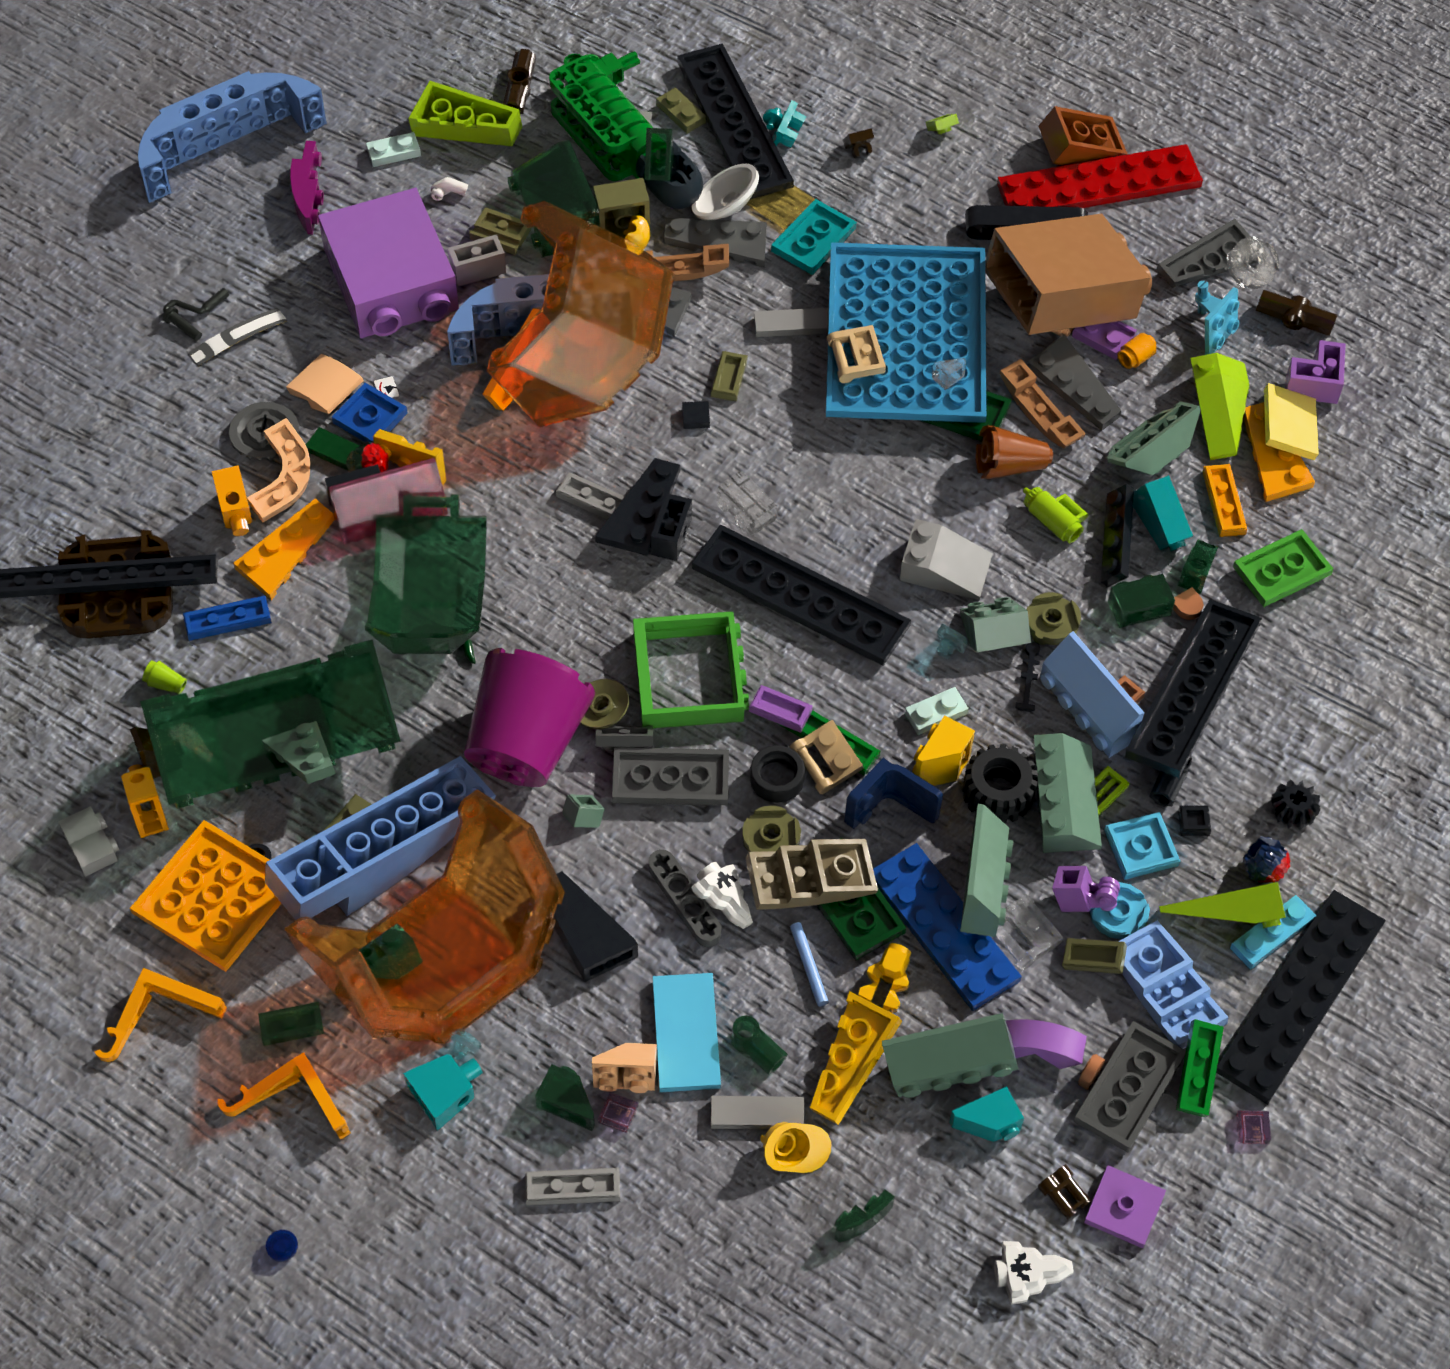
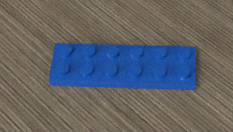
[873,843,1022,1011]

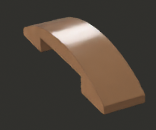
[627,244,729,282]
[1000,359,1086,449]

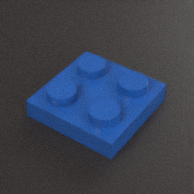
[332,382,408,444]

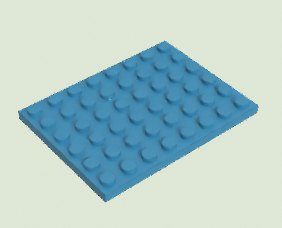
[826,242,986,423]

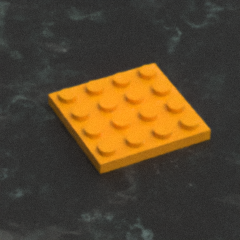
[130,820,282,972]

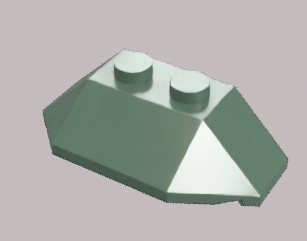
[1107,401,1201,475]

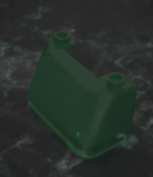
[507,140,600,258]

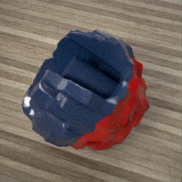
[1243,836,1291,883]

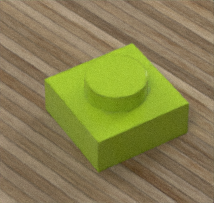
[925,114,959,134]

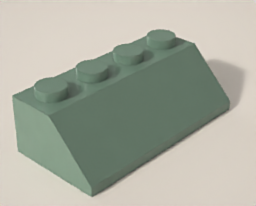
[1034,733,1102,853]
[960,804,1013,937]
[882,1013,1018,1098]

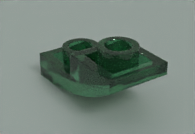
[834,1189,895,1243]

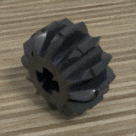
[1270,780,1320,830]

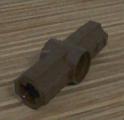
[503,49,536,115]
[1256,290,1338,336]

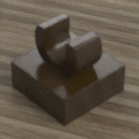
[843,128,874,158]

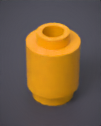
[1117,333,1156,369]

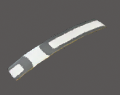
[189,308,287,366]

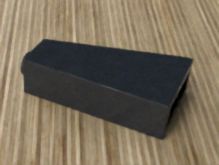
[536,871,638,982]

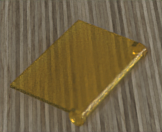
[747,186,815,230]

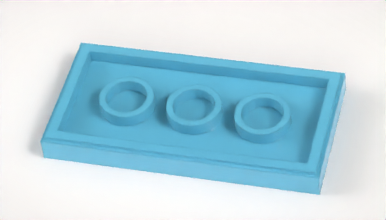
[653,973,721,1092]

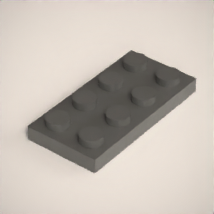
[612,747,729,806]
[1074,1021,1186,1153]

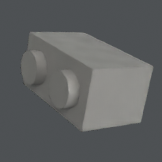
[448,234,506,287]

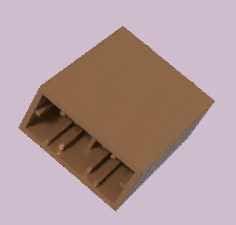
[985,214,1152,335]

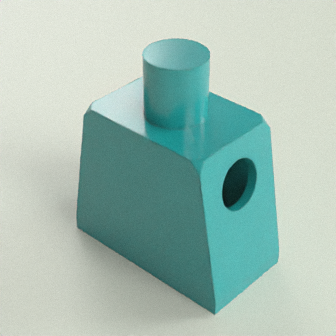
[403,1054,483,1130]

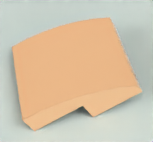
[286,354,364,414]

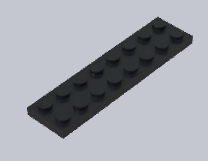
[677,43,794,200]
[692,524,911,666]
[1125,599,1262,778]
[1216,890,1386,1105]

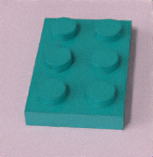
[771,199,857,275]

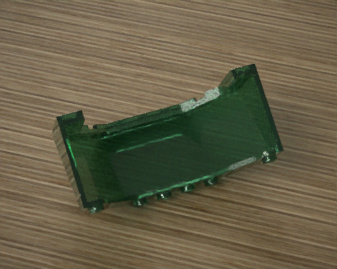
[140,639,401,809]

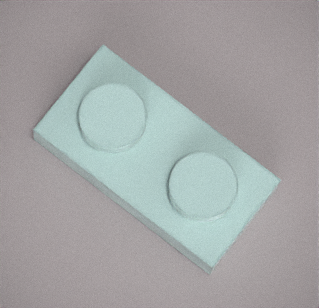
[366,132,421,167]
[905,687,969,735]

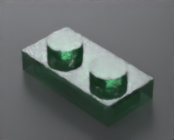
[258,1002,324,1046]

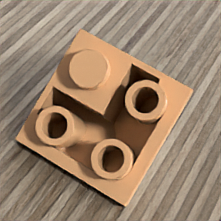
[592,1043,657,1093]

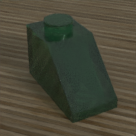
[535,1064,595,1131]

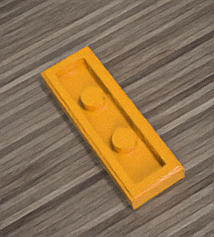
[1202,464,1248,537]

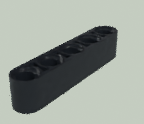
[965,205,1088,240]

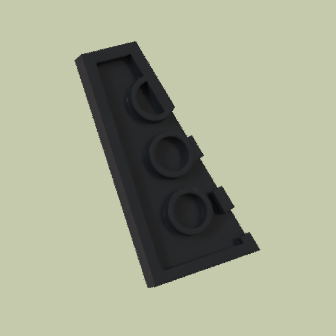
[595,458,680,556]

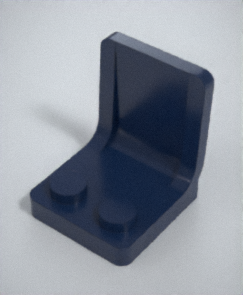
[844,757,943,829]

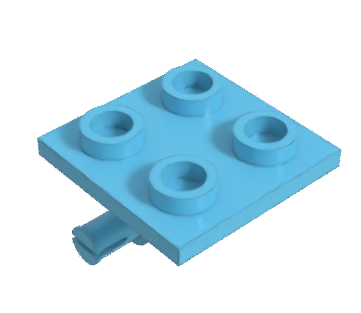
[1195,281,1240,355]

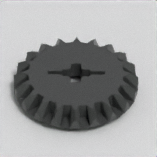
[229,402,299,461]

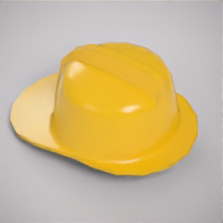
[760,1122,831,1173]

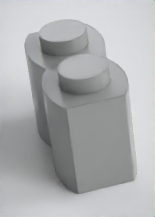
[58,806,119,877]

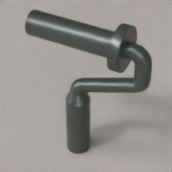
[163,288,229,341]

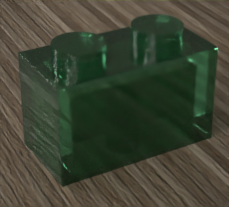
[1108,574,1175,628]

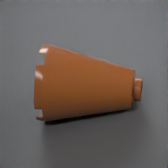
[975,425,1053,479]

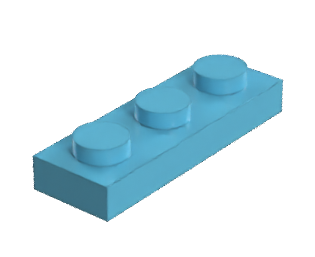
[1230,895,1317,970]

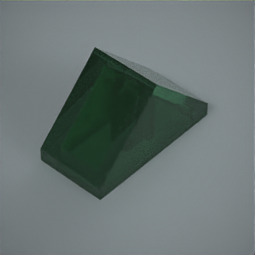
[644,128,674,181]

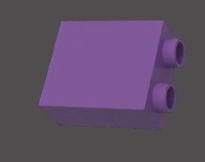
[318,188,459,339]

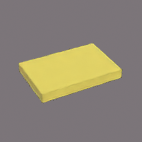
[1264,383,1318,460]

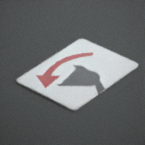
[374,376,399,398]

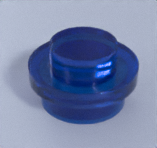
[266,1230,298,1262]

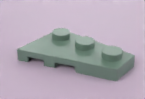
[262,721,336,784]

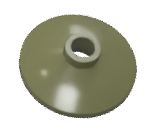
[581,679,629,729]

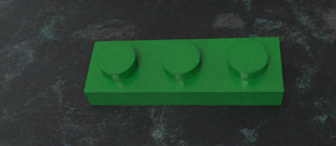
[1176,1019,1224,1117]

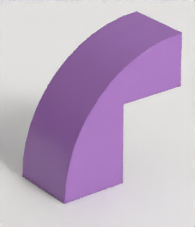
[1006,1019,1087,1069]

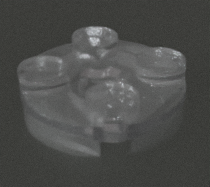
[1227,237,1279,289]

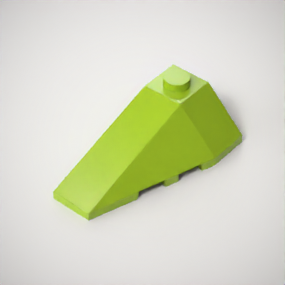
[1190,353,1250,461]
[1159,882,1286,928]

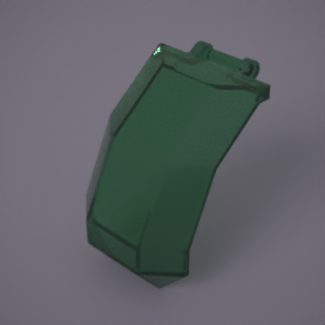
[365,494,487,654]

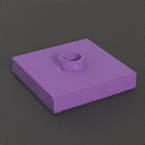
[1084,1165,1166,1248]

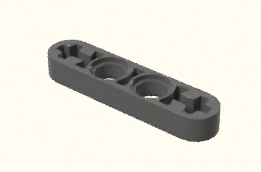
[649,850,722,947]

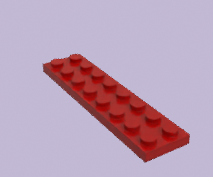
[997,144,1203,208]

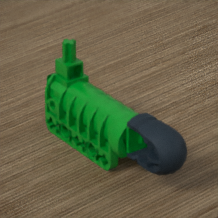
[549,51,703,209]

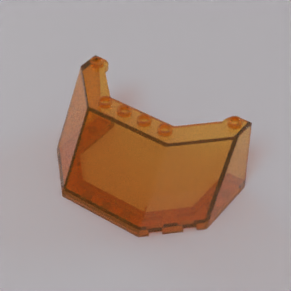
[487,201,674,427]
[284,789,565,1044]

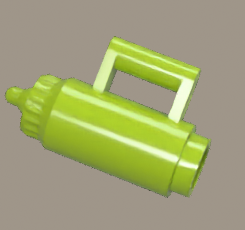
[1023,487,1089,544]

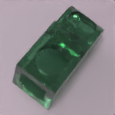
[1178,539,1218,594]

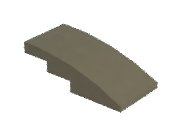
[745,839,878,910]

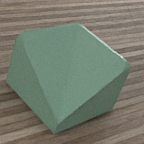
[563,794,604,828]

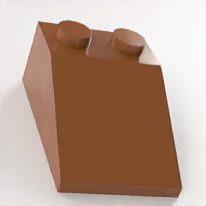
[1038,106,1127,166]

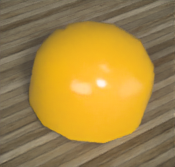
[618,215,650,254]

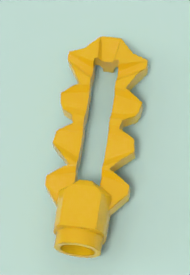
[858,943,911,1013]

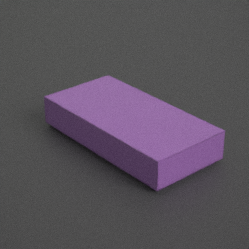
[749,685,813,733]

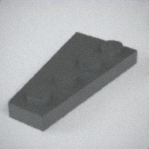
[1156,219,1267,288]

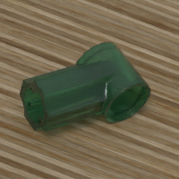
[730,1015,788,1075]

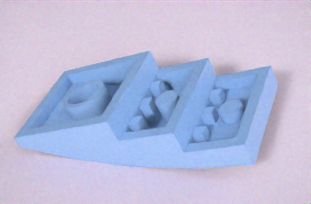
[1119,920,1228,1049]

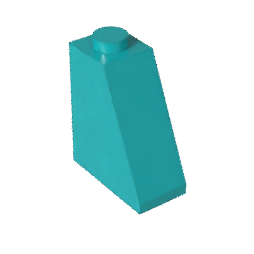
[1133,476,1193,551]

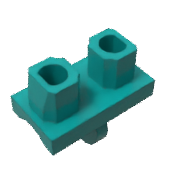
[763,100,806,148]

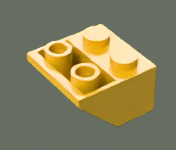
[912,715,975,786]

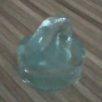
[451,1029,482,1060]

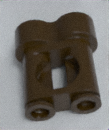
[1037,1164,1091,1220]

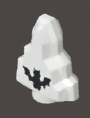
[691,862,753,929]
[994,1241,1073,1305]

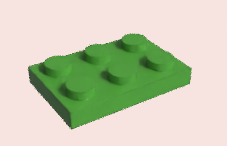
[1233,529,1333,607]

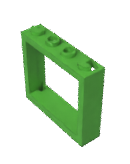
[633,612,749,728]

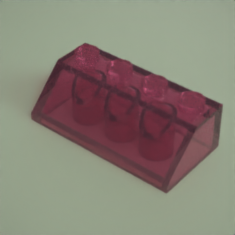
[329,458,448,544]

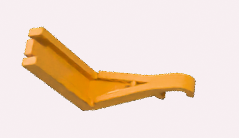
[94,968,227,1062]
[217,1052,351,1140]

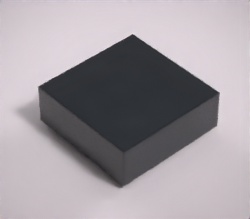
[682,401,710,429]
[1178,806,1211,836]

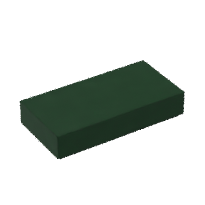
[305,427,364,472]

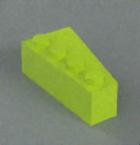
[408,81,523,146]

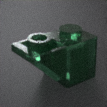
[348,924,423,979]

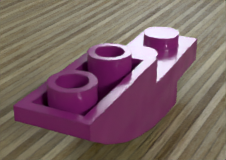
[290,140,324,235]

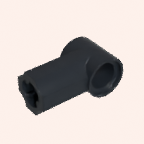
[1149,757,1192,807]

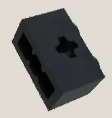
[651,493,692,561]

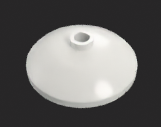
[692,164,759,221]

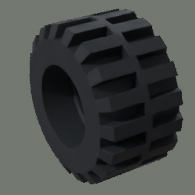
[962,744,1038,824]

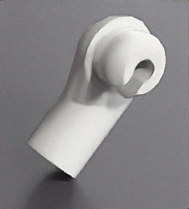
[430,177,468,201]

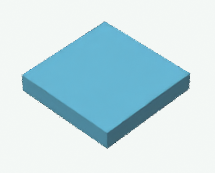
[1104,812,1181,880]

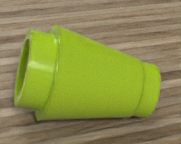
[142,660,187,694]

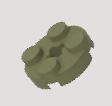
[1026,592,1081,645]
[742,806,801,852]

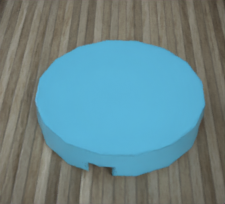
[1090,882,1150,940]

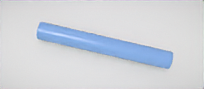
[790,922,829,1007]

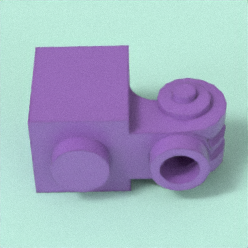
[1052,866,1120,912]

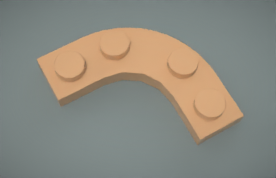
[247,418,310,523]

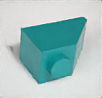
[949,1087,1024,1142]

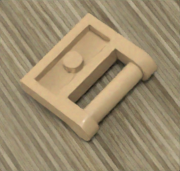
[827,325,886,383]
[789,720,864,794]

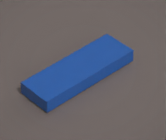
[183,595,272,641]

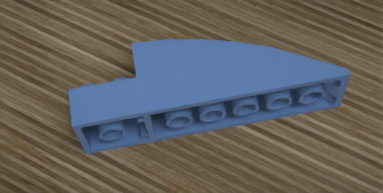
[265,756,496,925]

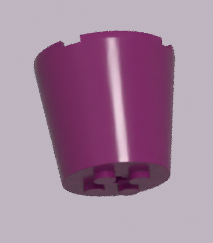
[464,648,595,787]

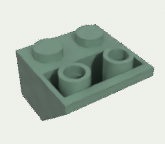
[960,597,1031,652]

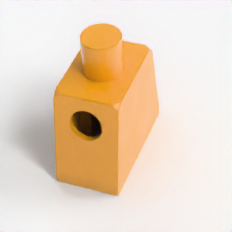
[211,465,252,536]
[121,764,169,838]

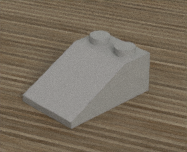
[900,519,992,600]

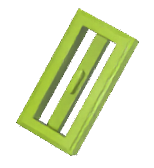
[1094,766,1130,816]

